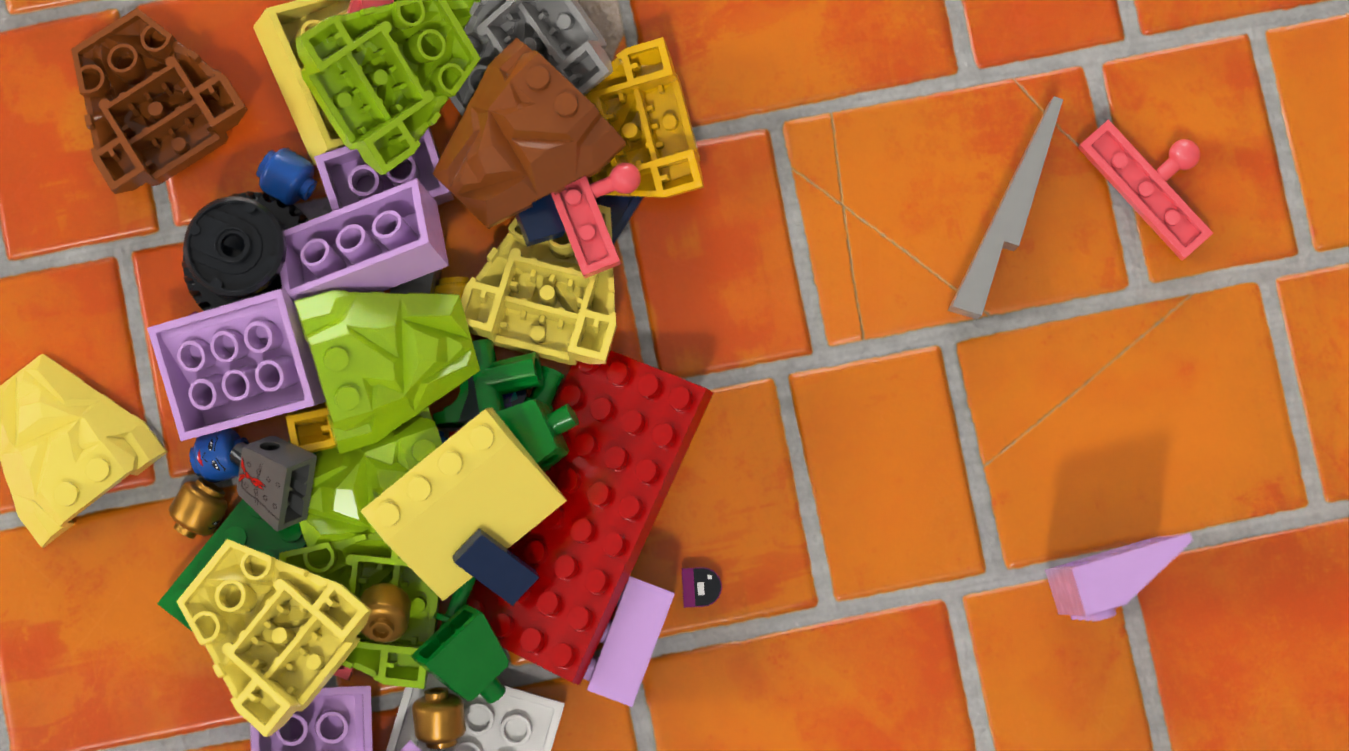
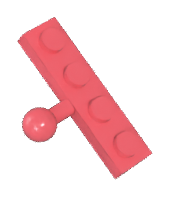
[1077,119,1213,261]
[551,163,641,278]

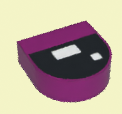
[682,567,722,608]

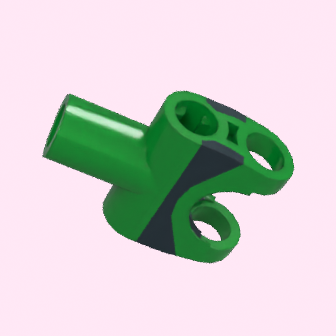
[432,339,544,428]

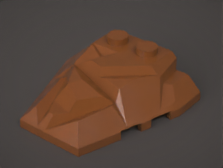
[71,8,247,194]
[432,38,627,229]

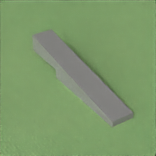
[948,97,1063,320]

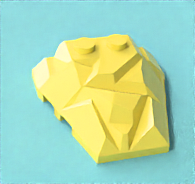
[461,205,617,365]
[0,354,168,548]
[176,539,372,737]

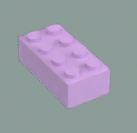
[280,178,449,303]

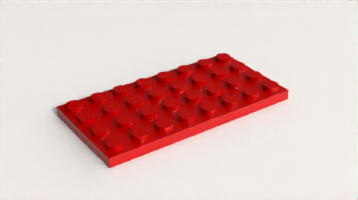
[466,350,713,685]

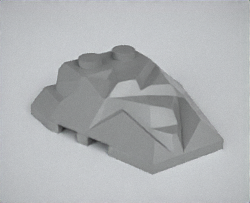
[449,0,613,116]

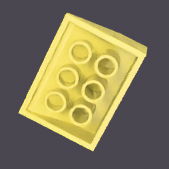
[253,0,351,166]
[360,407,567,601]

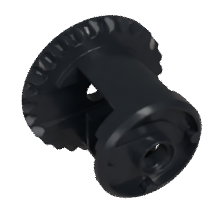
[182,191,309,311]

